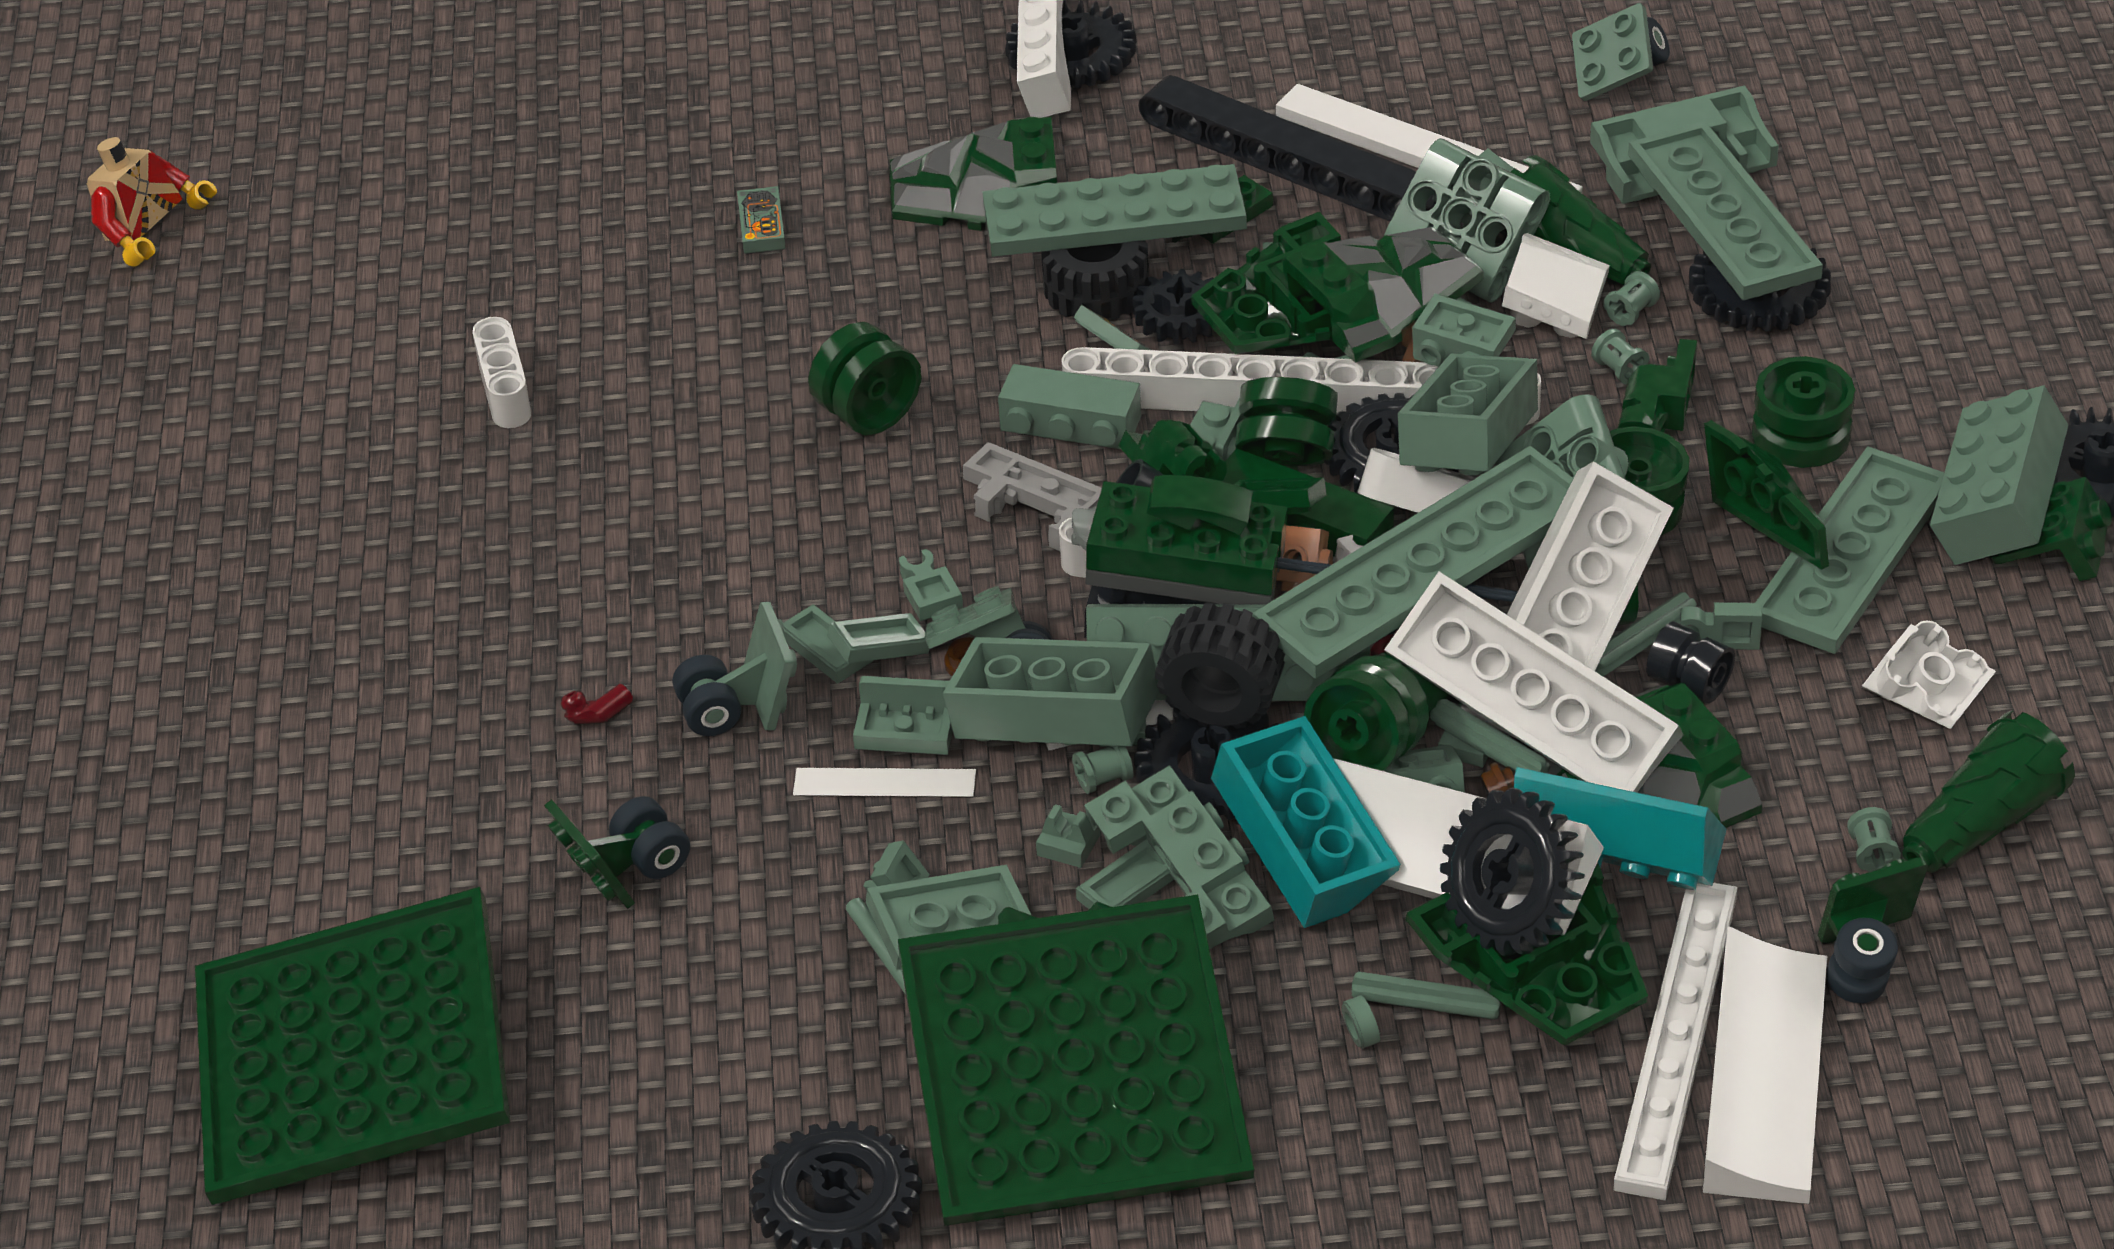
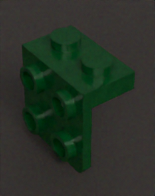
[1990,477,2112,581]

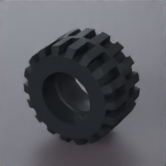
[1041,240,1149,320]
[1155,603,1285,730]

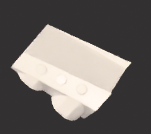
[1502,233,1610,339]
[1861,620,1996,729]

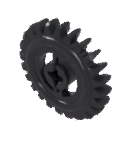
[1005,0,1137,89]
[1688,248,1831,332]
[1323,393,1459,500]
[2053,407,2114,517]
[1134,708,1279,820]
[1440,788,1585,956]
[749,1121,922,1249]

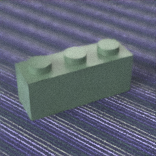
[998,364,1141,449]

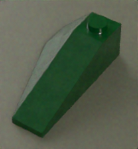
[1704,420,1829,570]

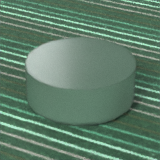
[1341,995,1380,1049]

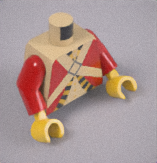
[87,137,217,266]

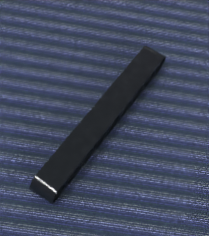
[1138,75,1436,221]

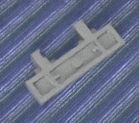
[963,442,1102,551]

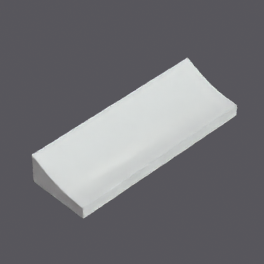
[1461,461,1673,739]
[1384,571,1683,793]
[1333,758,1604,935]
[1703,926,1827,1204]

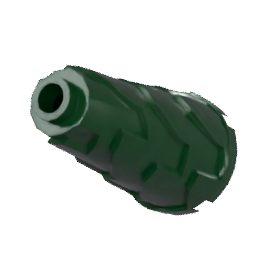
[1500,155,1651,286]
[1902,710,2075,873]

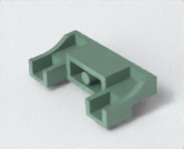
[1590,85,1779,204]
[1084,765,1275,949]

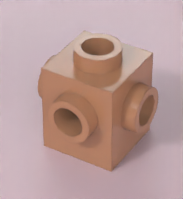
[1277,526,1333,592]

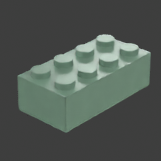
[1398,353,1538,475]
[1930,385,2068,565]
[943,637,1159,747]

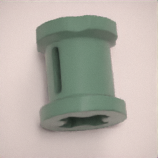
[1604,271,1660,326]
[1591,328,1650,385]
[1072,746,1134,794]
[1847,807,1901,872]

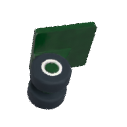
[544,796,690,909]
[1817,857,1928,1003]

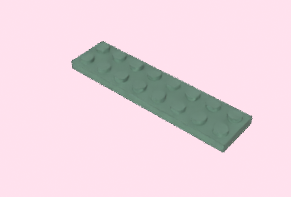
[1252,446,1574,679]

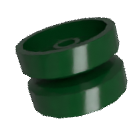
[808,321,922,436]
[1752,356,1856,468]
[1235,377,1338,467]
[1610,426,1690,536]
[1304,656,1429,771]

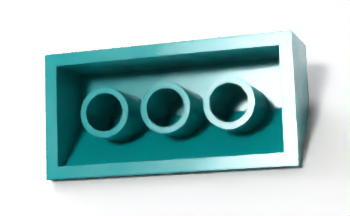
[1211,716,1401,928]
[1514,767,1727,890]

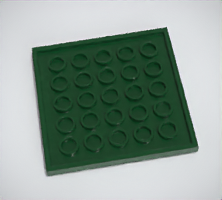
[195,887,510,1205]
[898,894,1255,1226]

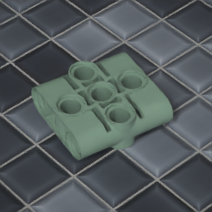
[1384,138,1550,302]
[1495,394,1629,570]

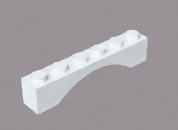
[1017,0,1071,118]

